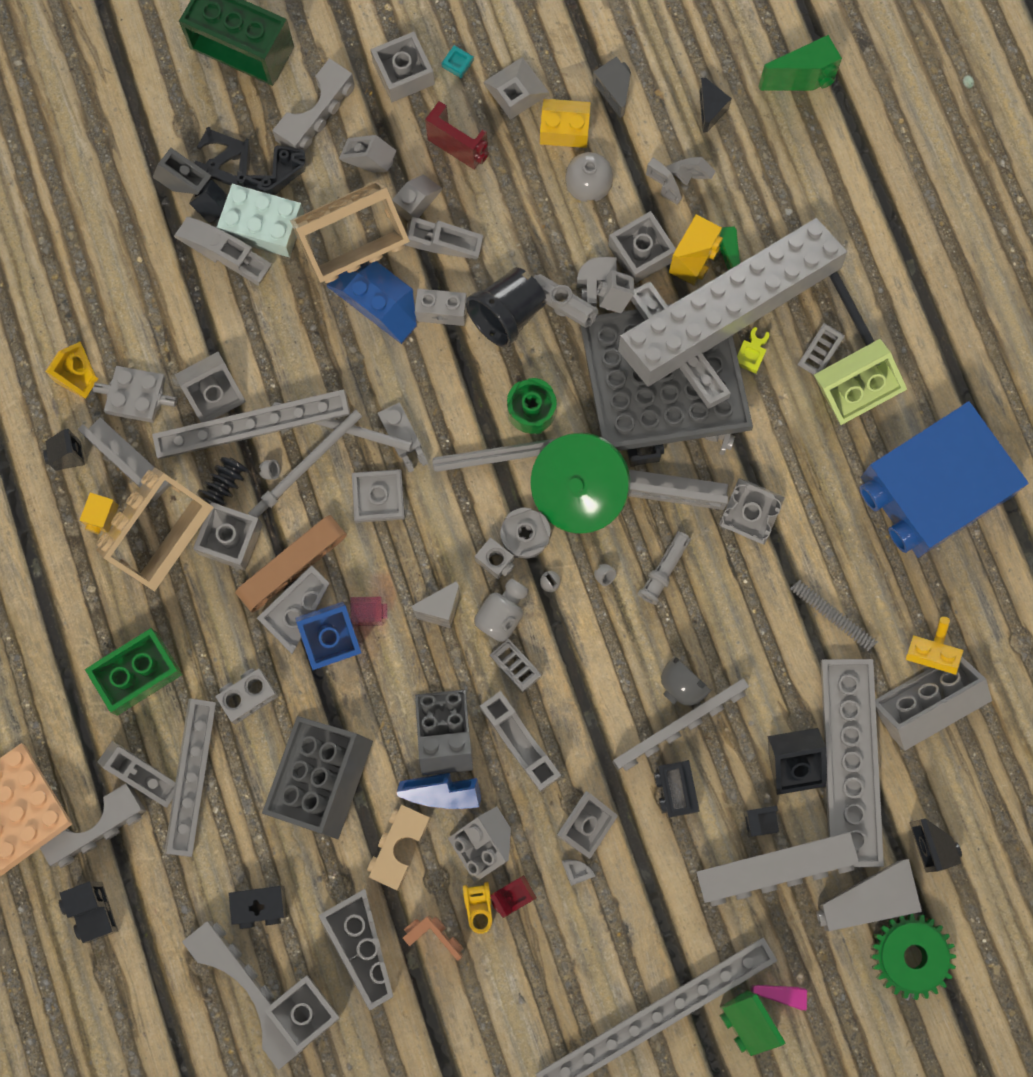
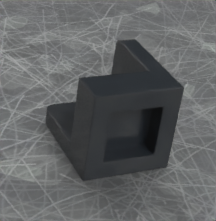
[189,179,228,223]
[744,806,779,838]

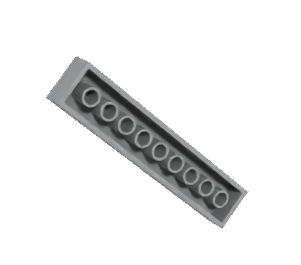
[618,218,847,387]

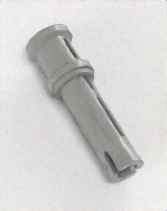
[637,531,691,605]

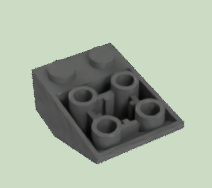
[415,689,473,776]

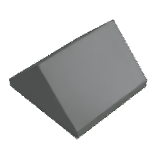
[411,581,461,628]
[556,791,618,859]

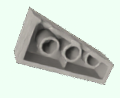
[318,889,393,1011]

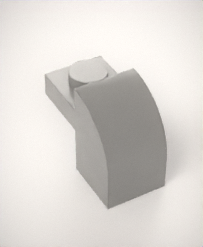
[577,257,617,307]

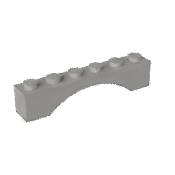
[182,921,307,1070]

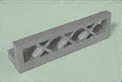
[78,418,171,502]
[629,470,728,510]

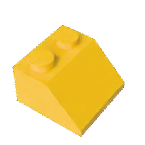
[540,99,591,148]

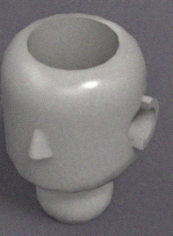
[474,579,528,642]

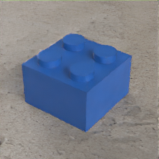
[295,602,361,670]

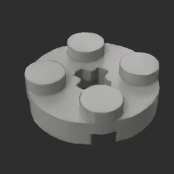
[500,508,550,559]

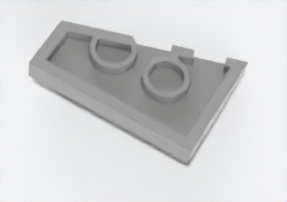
[257,566,329,654]

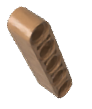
[235,515,347,613]

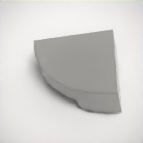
[562,859,595,886]

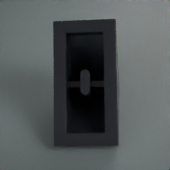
[699,78,732,133]

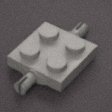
[93,366,177,423]

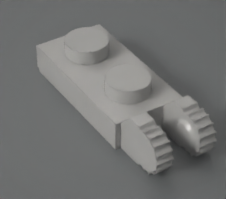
[378,402,428,473]

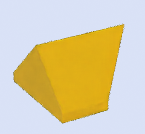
[45,342,99,399]

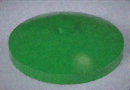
[530,433,631,534]

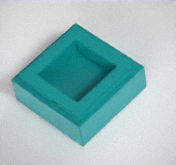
[441,45,474,78]

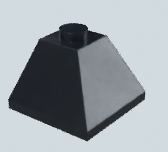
[909,818,962,873]

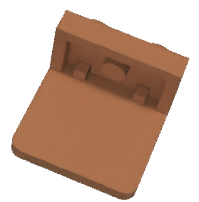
[403,916,463,961]

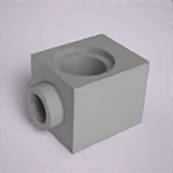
[474,537,515,580]

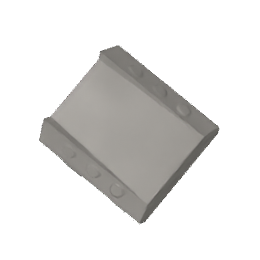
[719,478,785,545]

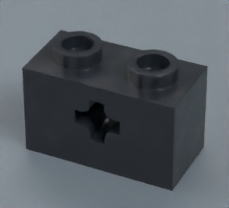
[228,886,288,929]

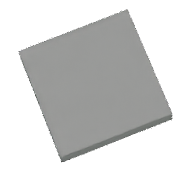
[352,469,405,523]

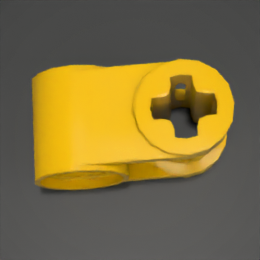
[463,882,493,934]

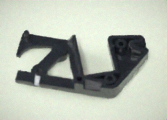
[194,127,306,196]

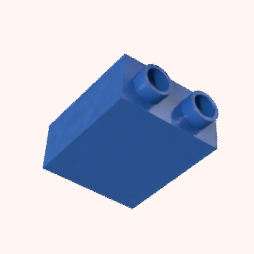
[859,401,1029,558]

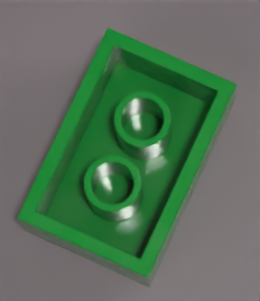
[84,628,183,716]

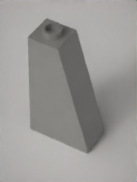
[816,859,922,931]

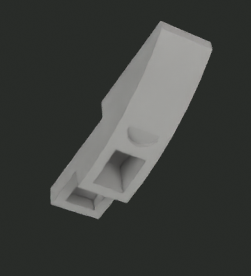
[174,217,272,286]

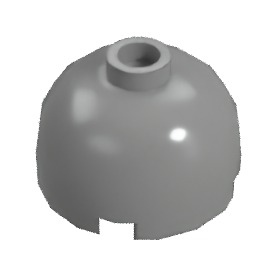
[565,152,613,202]

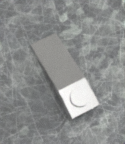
[98,740,175,808]

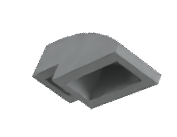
[404,216,483,259]

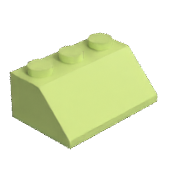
[814,339,907,425]

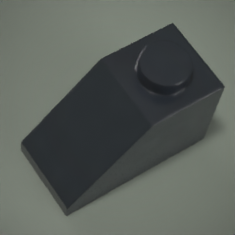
[43,429,85,471]

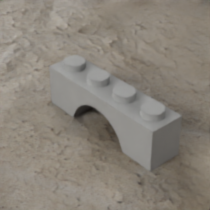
[272,58,355,151]
[480,691,561,792]
[40,783,147,868]

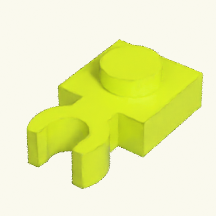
[737,327,769,374]

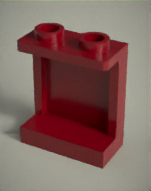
[425,101,489,170]

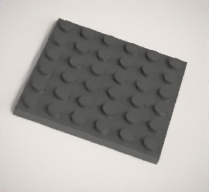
[580,304,753,451]

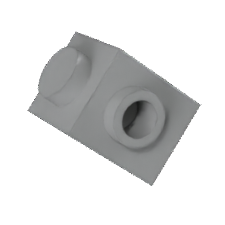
[597,270,634,313]

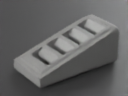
[798,323,845,375]
[489,639,542,694]

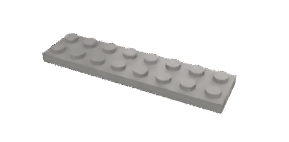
[821,659,884,867]

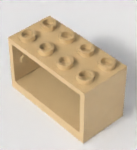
[290,181,410,283]
[96,467,214,592]

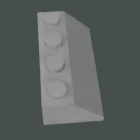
[875,657,992,751]

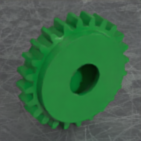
[870,914,956,1000]

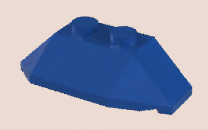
[327,261,417,344]

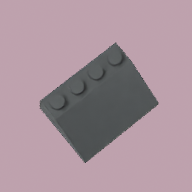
[262,716,373,840]

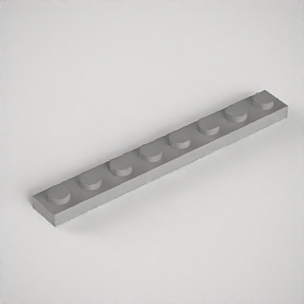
[152,389,350,459]

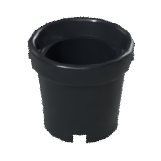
[465,267,546,348]

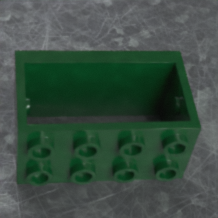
[179,0,294,86]

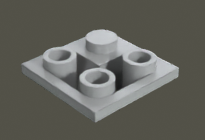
[484,57,549,120]
[448,806,511,883]

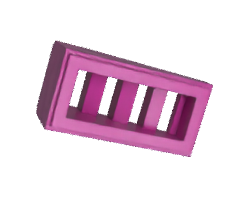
[750,985,807,1011]

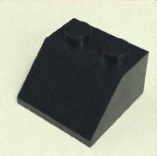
[767,728,827,795]

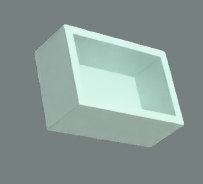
[217,184,304,258]

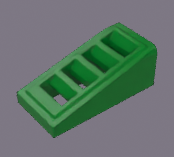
[719,226,740,271]

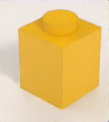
[80,492,119,534]

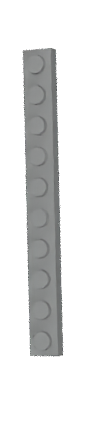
[535,937,777,1077]

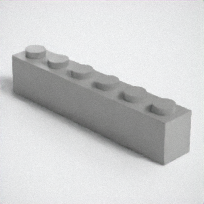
[697,832,859,907]

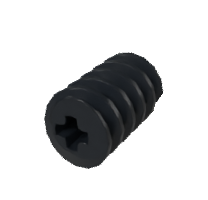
[197,457,250,506]

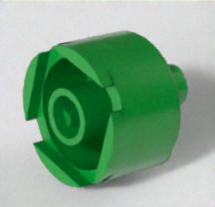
[507,378,557,434]

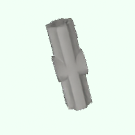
[534,274,598,328]

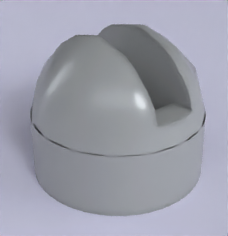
[259,460,280,480]
[594,564,616,586]
[540,571,560,592]

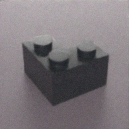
[59,881,119,943]

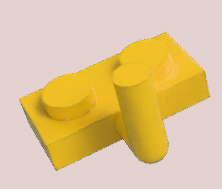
[906,617,963,675]

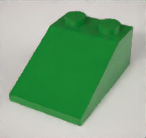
[758,35,842,91]
[719,990,786,1056]

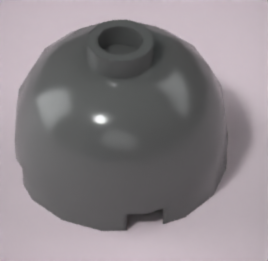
[661,656,712,706]

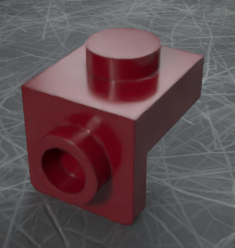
[490,875,537,918]

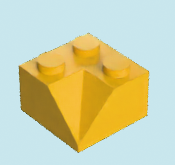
[669,214,723,286]

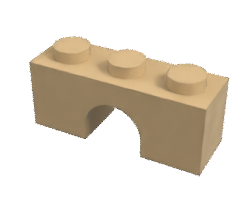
[367,805,431,891]

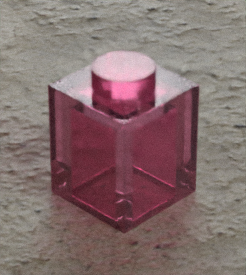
[351,597,388,627]

